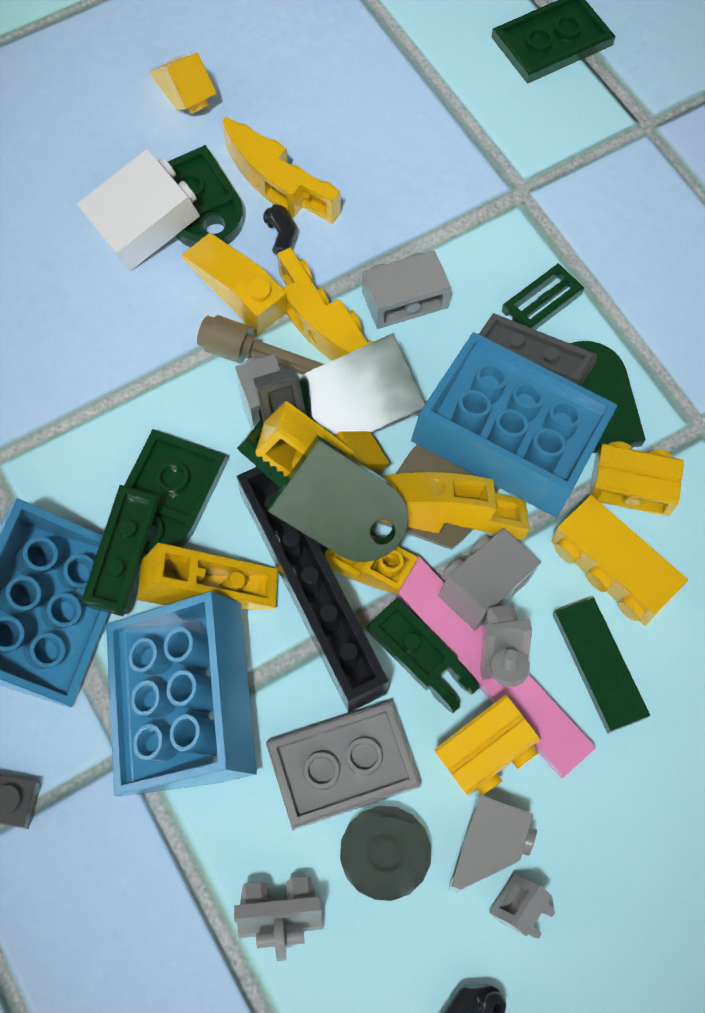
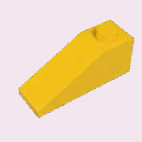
[181,233,287,336]
[137,543,277,610]

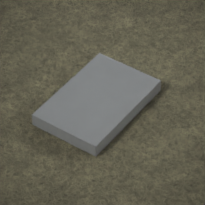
[266,701,421,831]

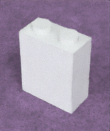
[77,149,200,271]

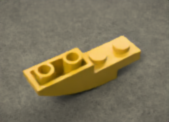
[222,117,341,224]
[277,247,373,361]
[380,472,530,540]

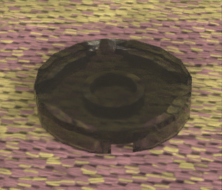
[340,806,431,902]

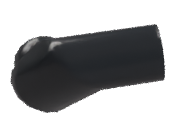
[263,204,298,256]
[442,984,507,1013]

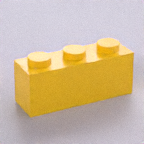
[551,495,689,627]

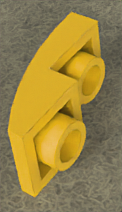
[324,546,418,594]

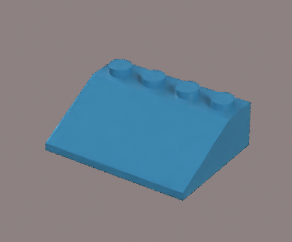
[411,332,618,518]
[0,498,109,708]
[106,591,257,797]

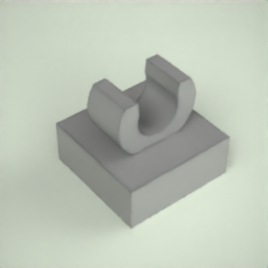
[489,873,555,939]

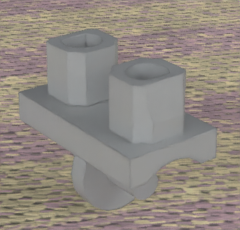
[480,605,533,687]
[234,876,323,961]

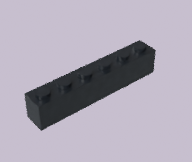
[236,467,389,713]

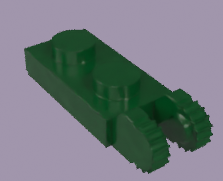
[366,598,480,713]

